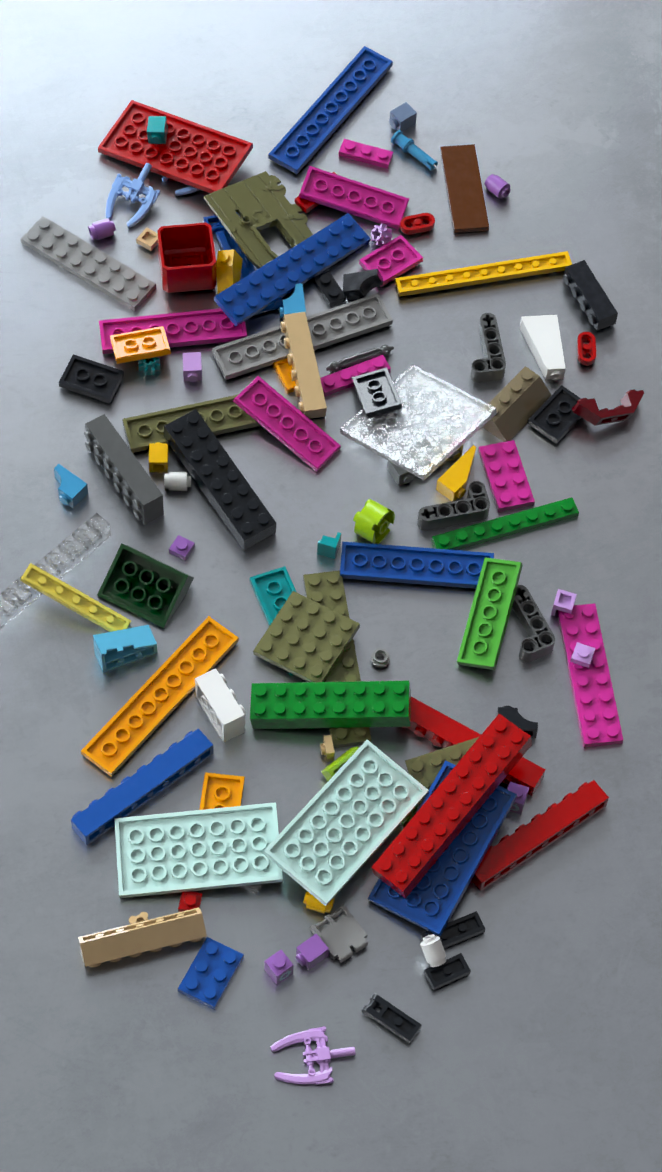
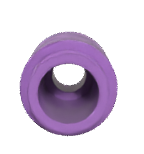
[485,174,510,199]
[88,218,116,240]

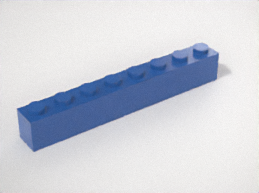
[71,728,214,845]

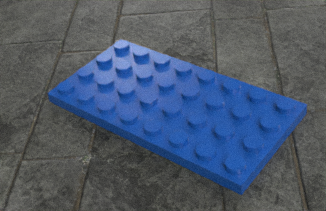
[368,760,517,936]

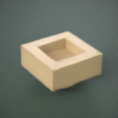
[136,227,158,251]
[320,735,335,762]

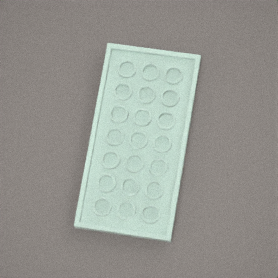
[263,740,429,906]
[114,802,283,898]

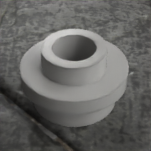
[371,648,390,668]

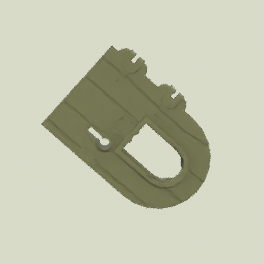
[203,171,313,268]

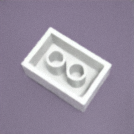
[195,668,246,742]

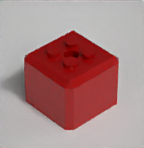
[157,222,217,293]

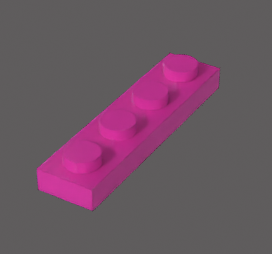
[320,355,391,397]

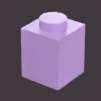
[183,352,202,382]

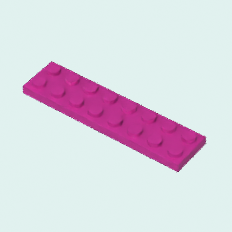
[99,308,247,354]
[557,603,623,748]

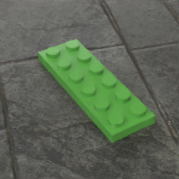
[457,557,523,670]

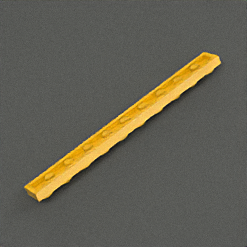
[395,251,572,297]

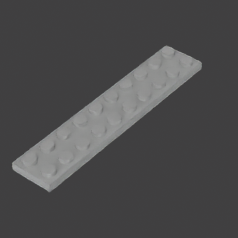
[212,293,393,380]

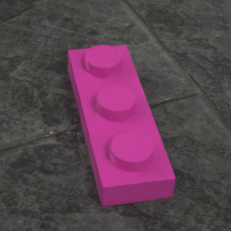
[339,139,393,169]

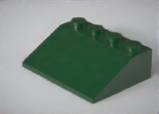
[97,543,194,628]

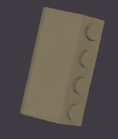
[478,366,552,442]

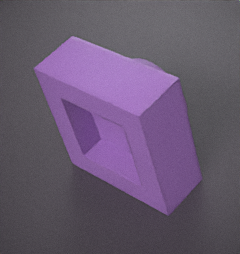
[169,535,195,561]

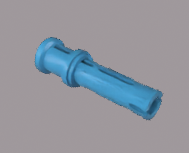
[391,130,438,171]

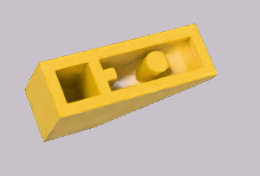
[216,249,243,308]
[436,445,476,502]

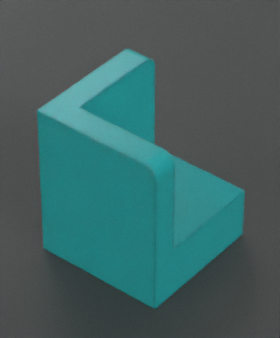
[317,532,341,559]

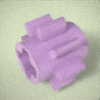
[370,224,392,246]

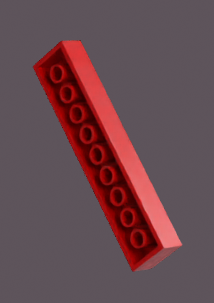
[371,714,532,899]

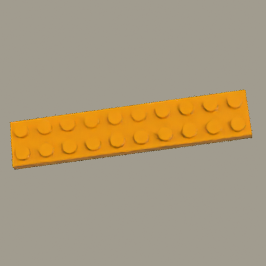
[81,616,239,777]

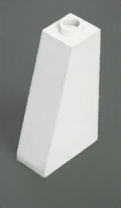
[520,315,566,380]

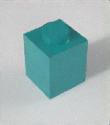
[147,116,168,144]

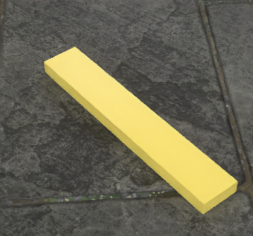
[20,563,131,632]

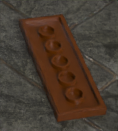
[440,144,489,233]

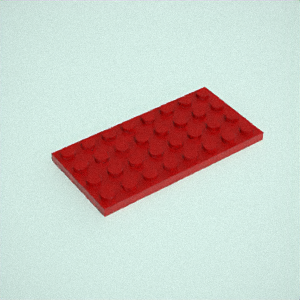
[98,100,253,193]

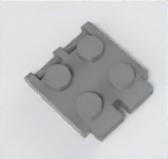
[310,904,368,963]

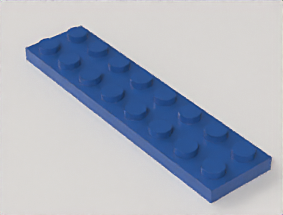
[340,541,494,589]

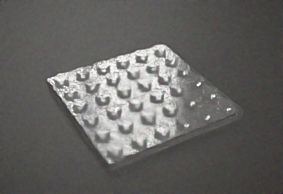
[340,364,497,480]

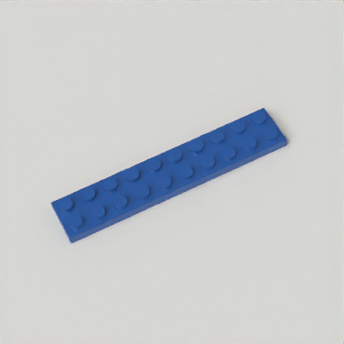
[268,46,393,174]
[213,213,371,326]

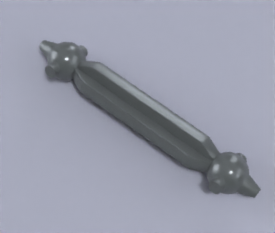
[326,345,394,372]

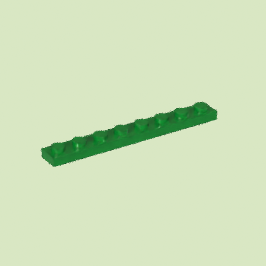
[431,497,579,550]

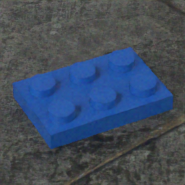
[178,937,244,1010]

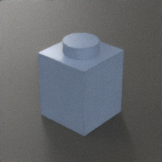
[389,102,417,131]

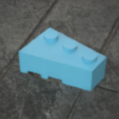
[93,625,158,673]

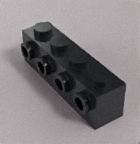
[563,260,618,331]

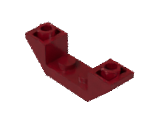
[572,389,644,426]

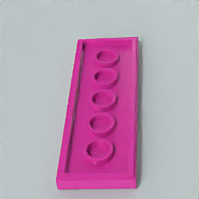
[299,166,409,230]
[233,376,341,472]

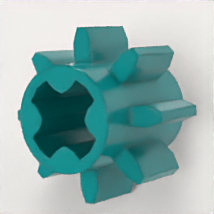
[138,357,160,376]

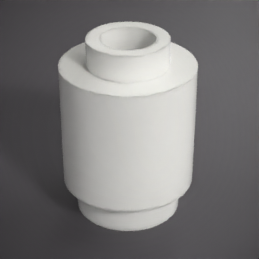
[164,472,191,491]
[420,934,446,967]

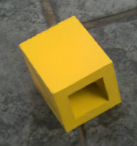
[149,442,168,473]

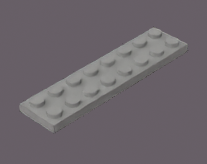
[21,216,156,311]

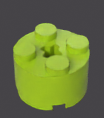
[353,499,395,544]

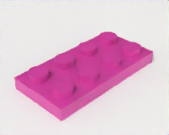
[478,440,535,512]

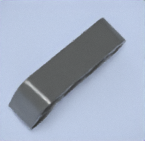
[470,313,506,383]
[417,481,490,531]
[512,585,555,662]

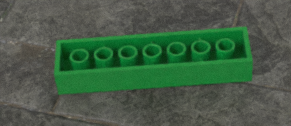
[250,681,411,729]

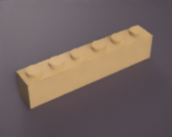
[280,312,327,419]
[78,908,207,967]

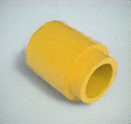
[303,892,335,914]

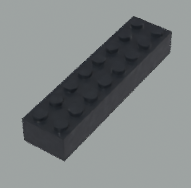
[164,409,276,551]

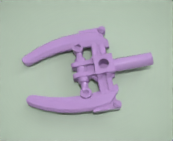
[271,1026,356,1085]

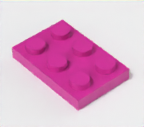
[359,235,423,287]

